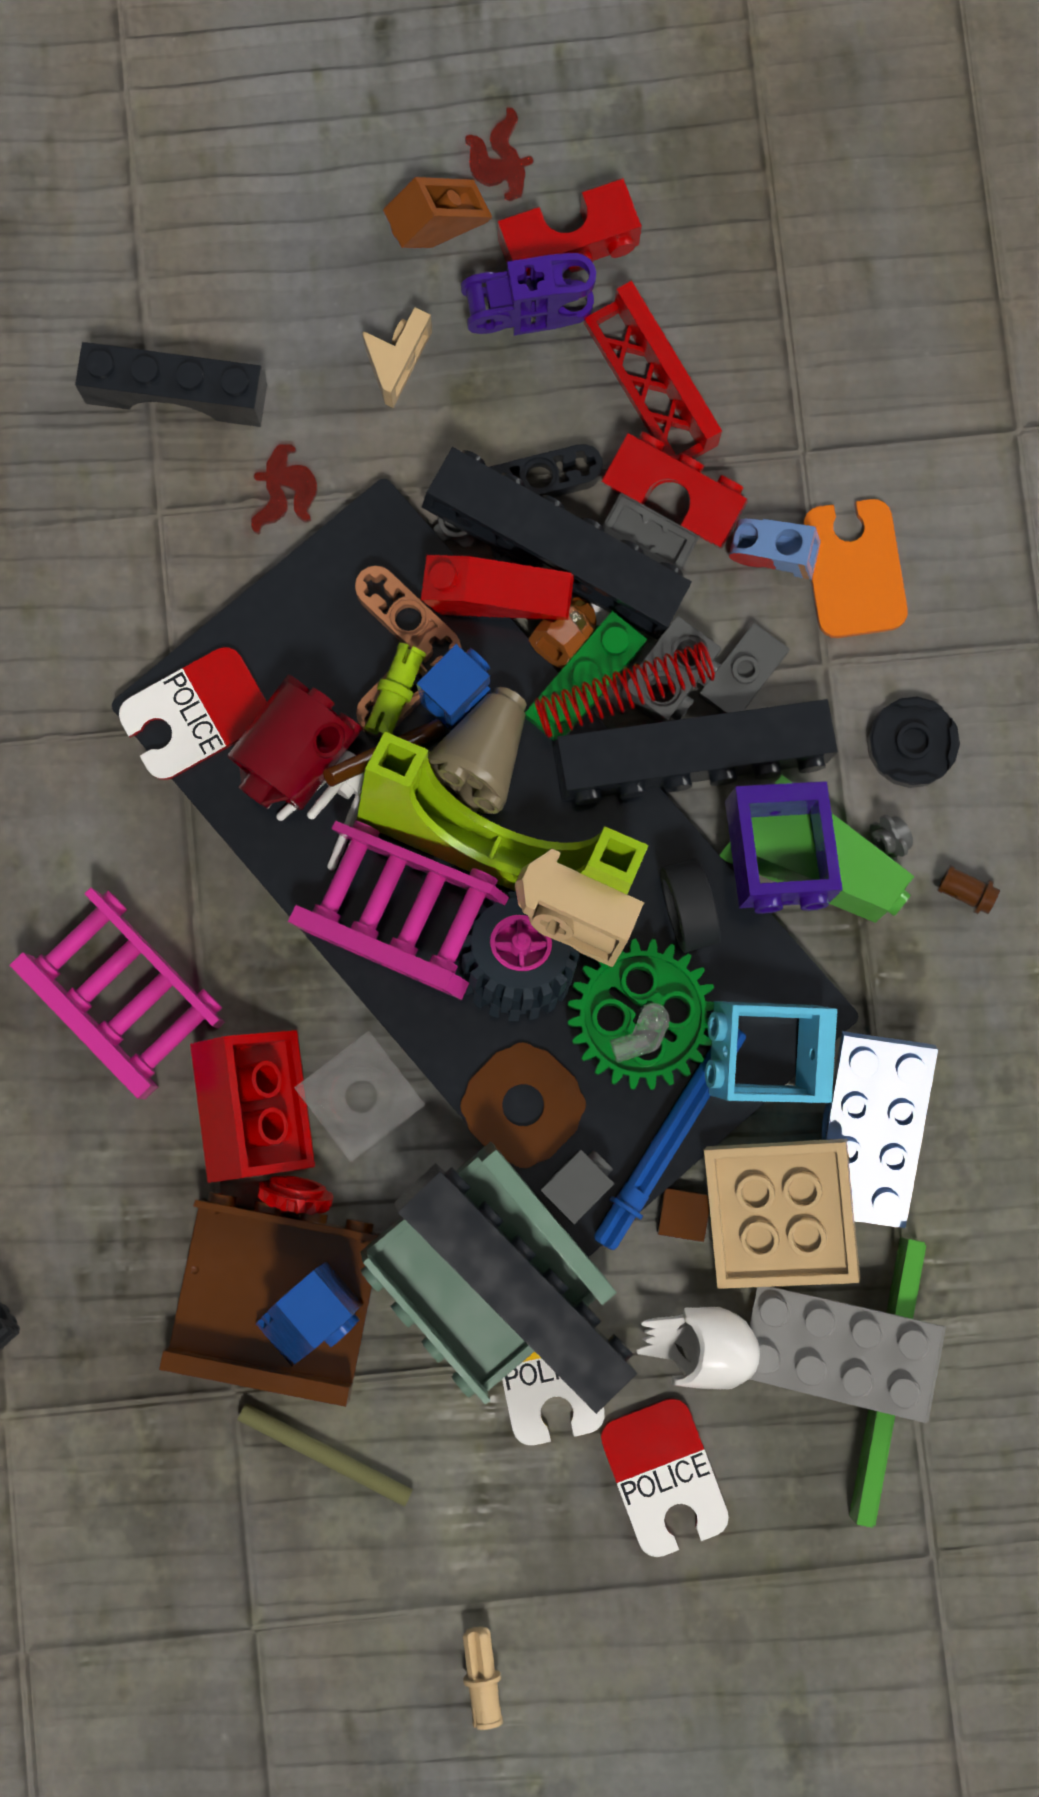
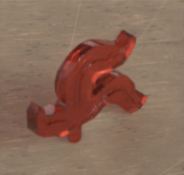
[465,108,534,201]
[251,444,318,535]

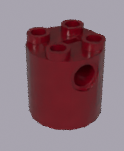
[227,674,362,811]

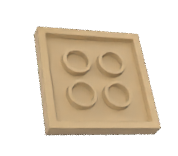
[704,1139,860,1289]

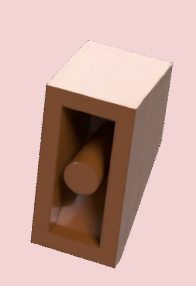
[383,177,493,248]

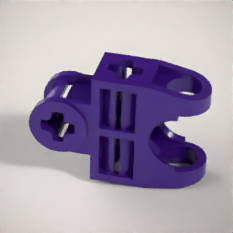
[460,253,596,336]

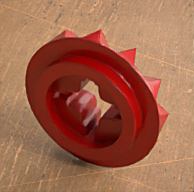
[258,1176,334,1215]

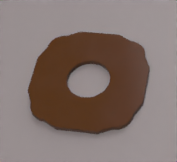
[460,1042,586,1168]

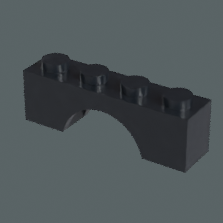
[75,342,267,427]

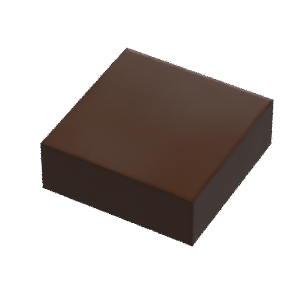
[657,1188,710,1242]

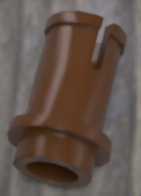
[937,865,1000,914]

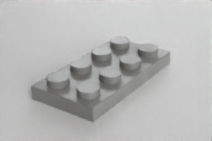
[750,1286,946,1423]

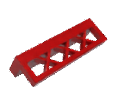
[584,280,722,460]

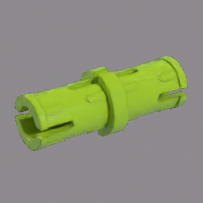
[364,643,426,737]

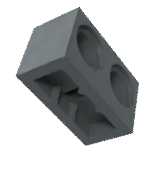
[620,616,721,723]

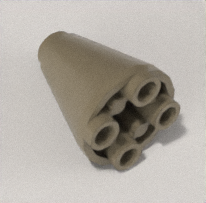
[428,687,527,814]

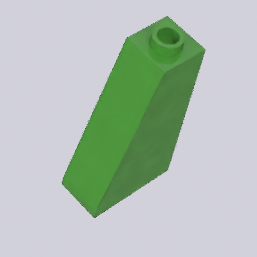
[719,775,914,923]

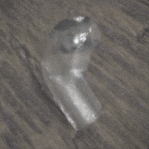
[610,1003,670,1063]

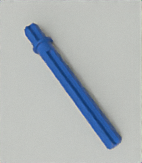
[594,1029,746,1250]

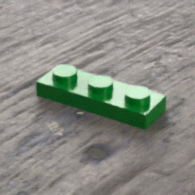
[525,611,647,742]

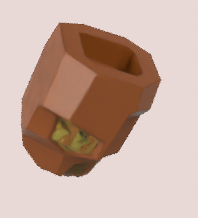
[529,597,597,669]

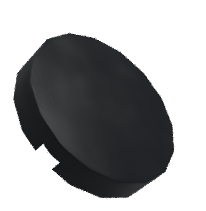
[867,696,960,788]

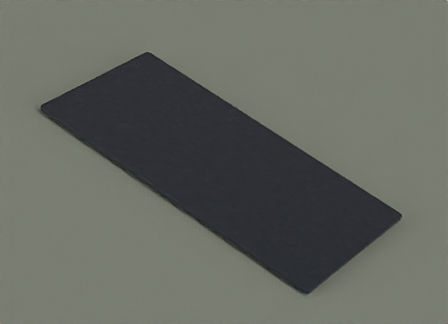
[112,479,859,1257]

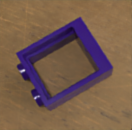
[725,781,843,914]

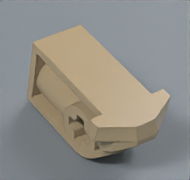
[515,849,644,967]

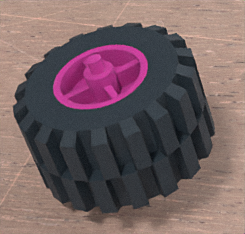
[458,891,579,1021]

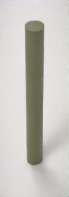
[237,1403,413,1507]

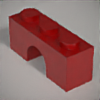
[498,178,642,276]
[601,431,748,549]

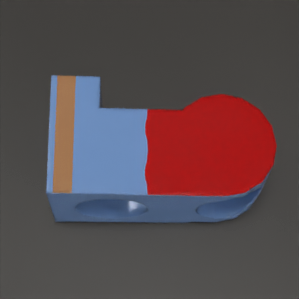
[729,518,821,580]

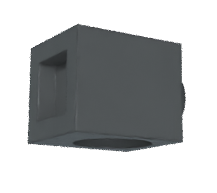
[540,1150,614,1224]

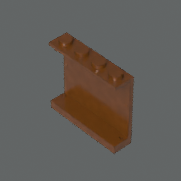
[159,1192,381,1407]

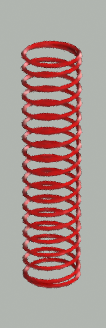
[535,641,715,738]

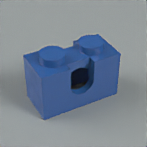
[417,644,491,731]

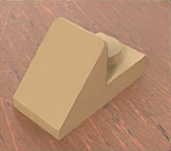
[362,307,432,408]

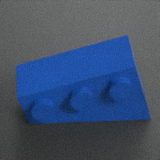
[256,1262,363,1367]

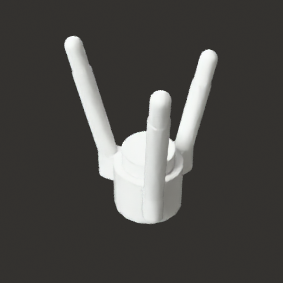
[276,751,365,871]

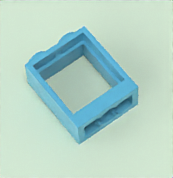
[705,1001,837,1103]

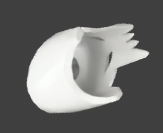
[635,1307,760,1389]

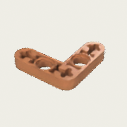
[355,566,461,737]

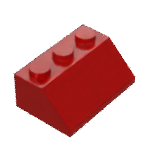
[190,1030,315,1183]

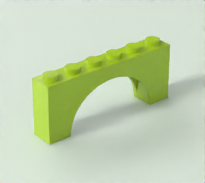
[357,732,649,894]

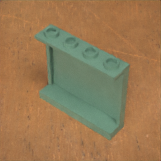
[360,1142,617,1405]

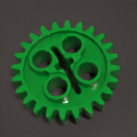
[567,939,714,1090]

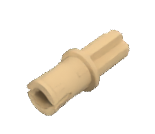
[463,1627,503,1730]

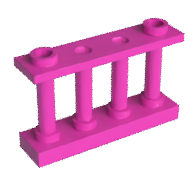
[288,820,509,1000]
[9,888,225,1100]

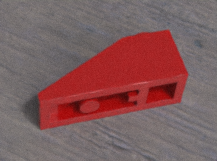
[421,555,574,620]

